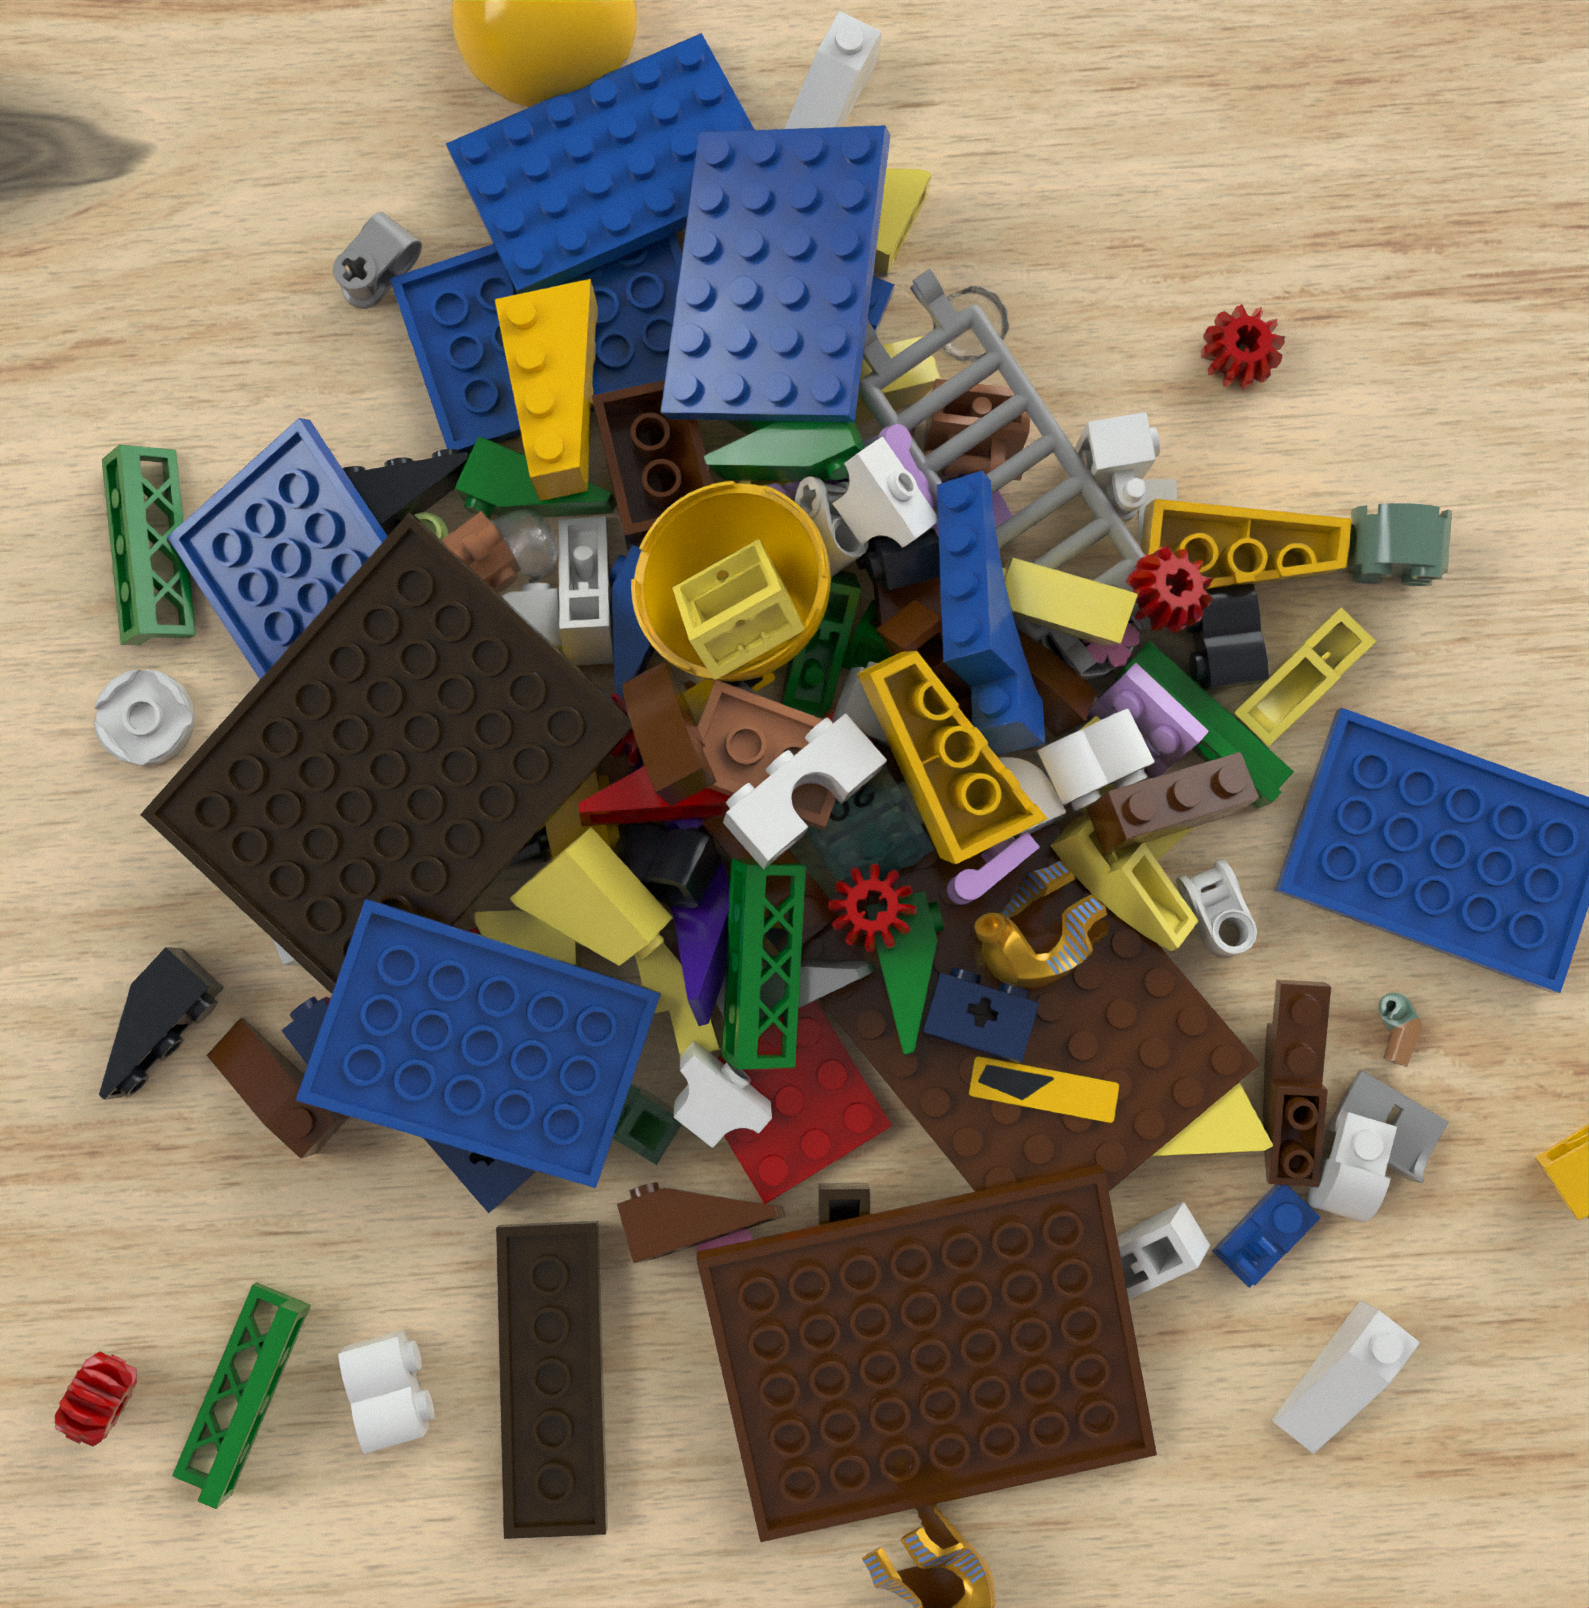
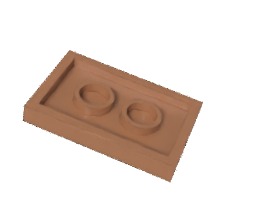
[697,680,836,831]

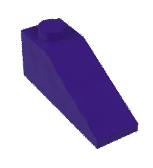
[671,862,730,1026]

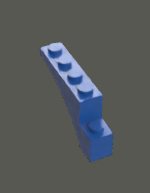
[937,471,1045,755]

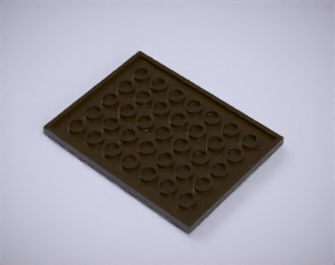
[140,513,632,994]

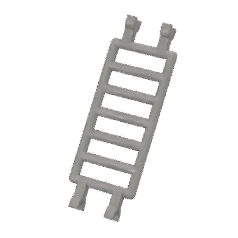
[859,268,1150,674]

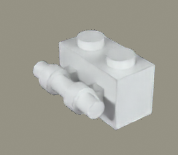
[1074,412,1160,523]

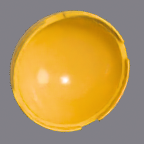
[451,0,637,107]
[631,481,831,682]

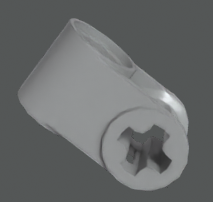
[333,212,422,309]

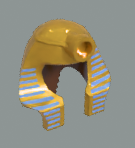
[974,860,1110,988]
[862,1504,996,1608]

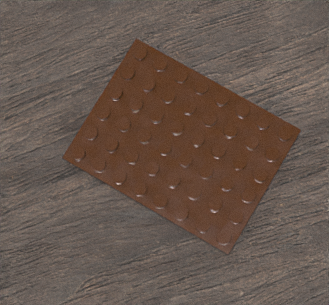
[774,823,1260,1191]
[697,1164,1157,1542]

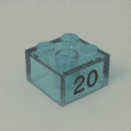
[806,764,935,888]

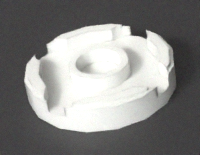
[94,669,195,766]

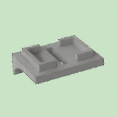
[1326,1070,1449,1183]

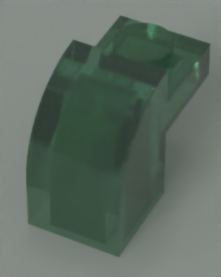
[613,1083,682,1165]

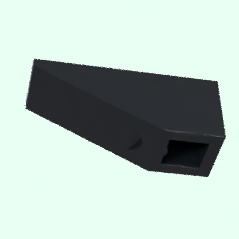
[342,449,469,536]
[99,947,224,1100]

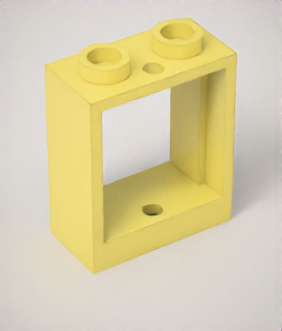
[672,539,805,681]

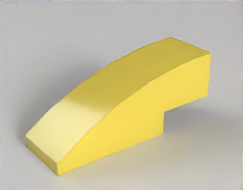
[1234,607,1377,747]
[1050,813,1199,951]
[635,941,722,1058]

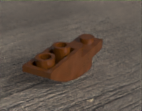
[1263,979,1331,1187]

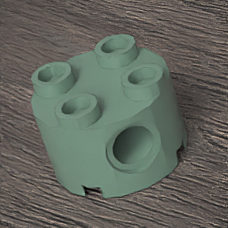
[1347,503,1452,586]

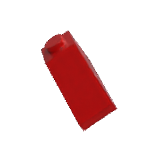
[578,766,731,826]

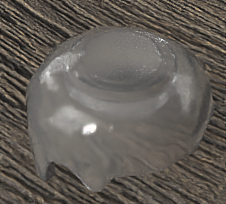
[932,286,1009,364]
[492,509,559,583]

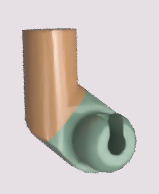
[1378,993,1422,1067]

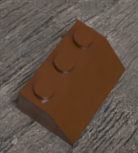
[592,380,713,550]

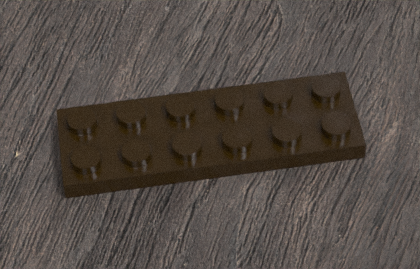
[496,1221,608,1539]

